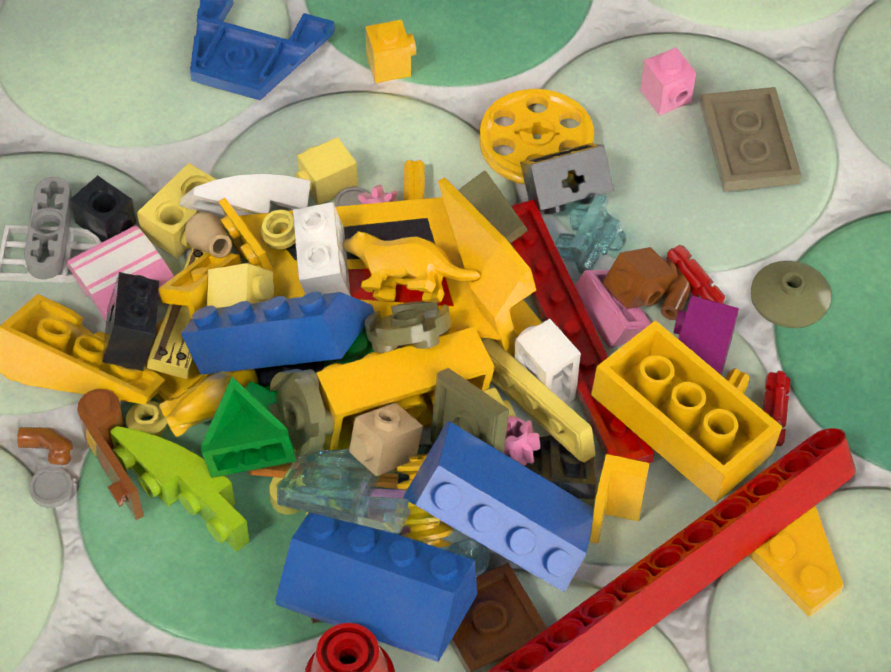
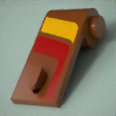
[77,389,144,520]

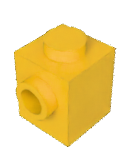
[365,19,416,83]

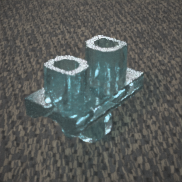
[555,195,626,274]

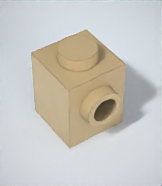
[349,403,423,476]

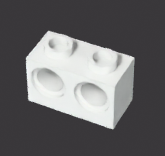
[293,202,351,296]
[515,319,581,404]

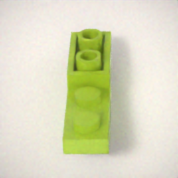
[110,426,250,552]

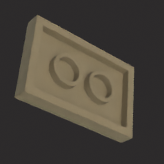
[700,87,801,192]

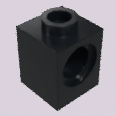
[70,175,137,242]

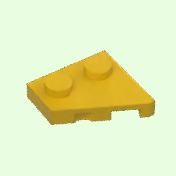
[748,506,844,617]

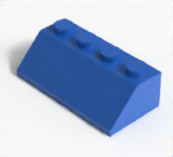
[181,291,375,375]
[403,420,594,592]
[275,507,477,662]

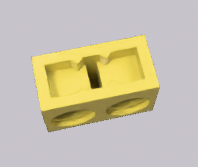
[137,163,222,259]

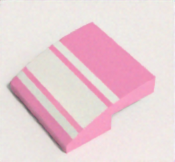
[66,225,174,322]

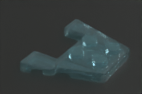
[277,444,433,533]

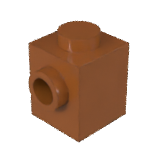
[602,247,676,310]

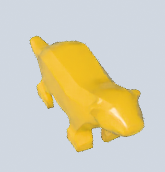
[343,232,480,302]
[159,369,258,437]

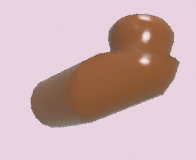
[660,262,691,320]
[17,427,73,465]

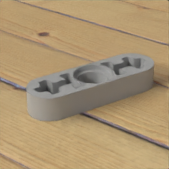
[24,177,72,279]

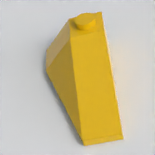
[0,294,165,405]

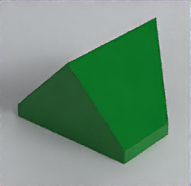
[201,377,297,478]

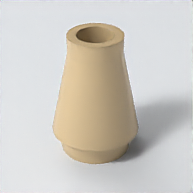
[185,212,232,258]

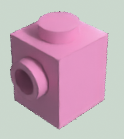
[640,47,696,116]

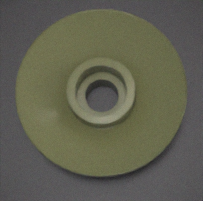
[750,261,831,328]

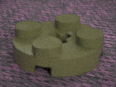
[365,301,451,353]
[269,369,334,457]

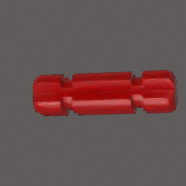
[666,245,725,304]
[762,370,790,446]

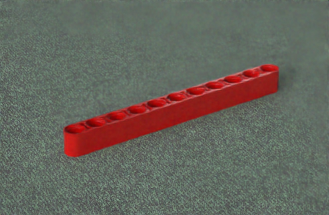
[488,428,856,672]

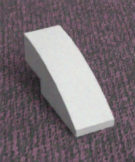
[180,174,311,218]

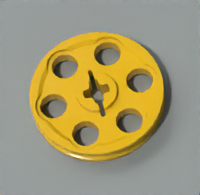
[480,89,594,185]

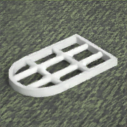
[0,225,101,283]

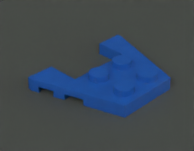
[190,0,335,100]

